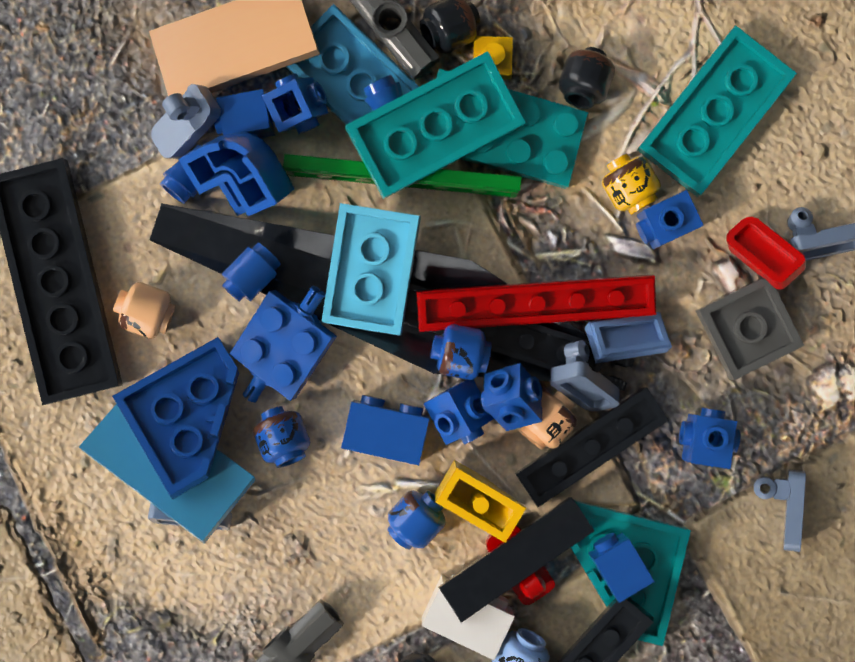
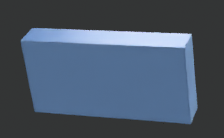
[585,312,672,363]

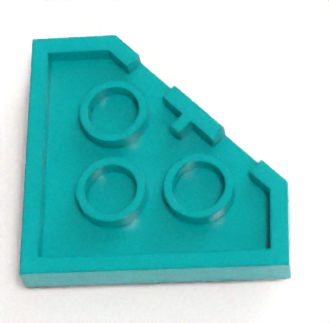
[571,500,691,646]

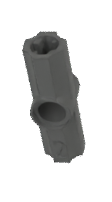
[349,0,440,81]
[254,599,344,662]

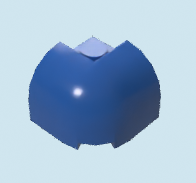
[178,132,295,216]

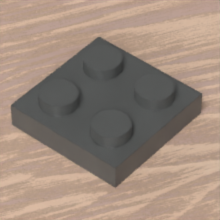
[695,277,805,380]

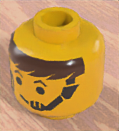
[602,153,661,214]

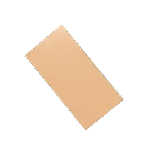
[149,0,320,96]

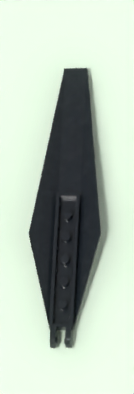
[149,203,634,391]

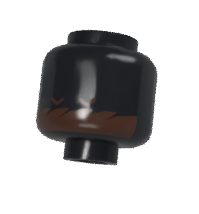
[419,0,480,54]
[559,47,615,109]

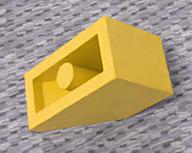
[435,459,526,543]

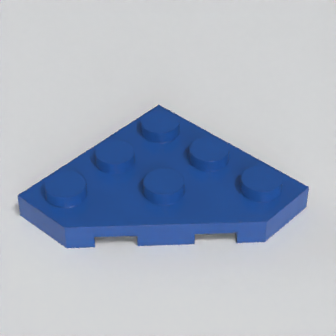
[112,337,239,500]

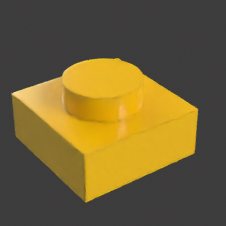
[473,36,513,79]

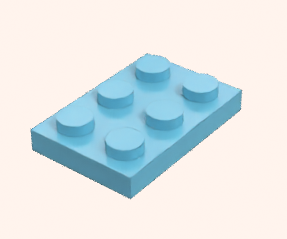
[321,203,421,336]

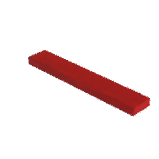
[416,275,656,332]

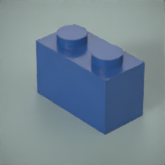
[341,395,430,466]

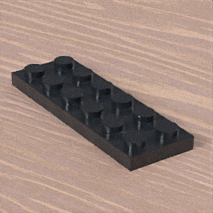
[0,158,123,405]

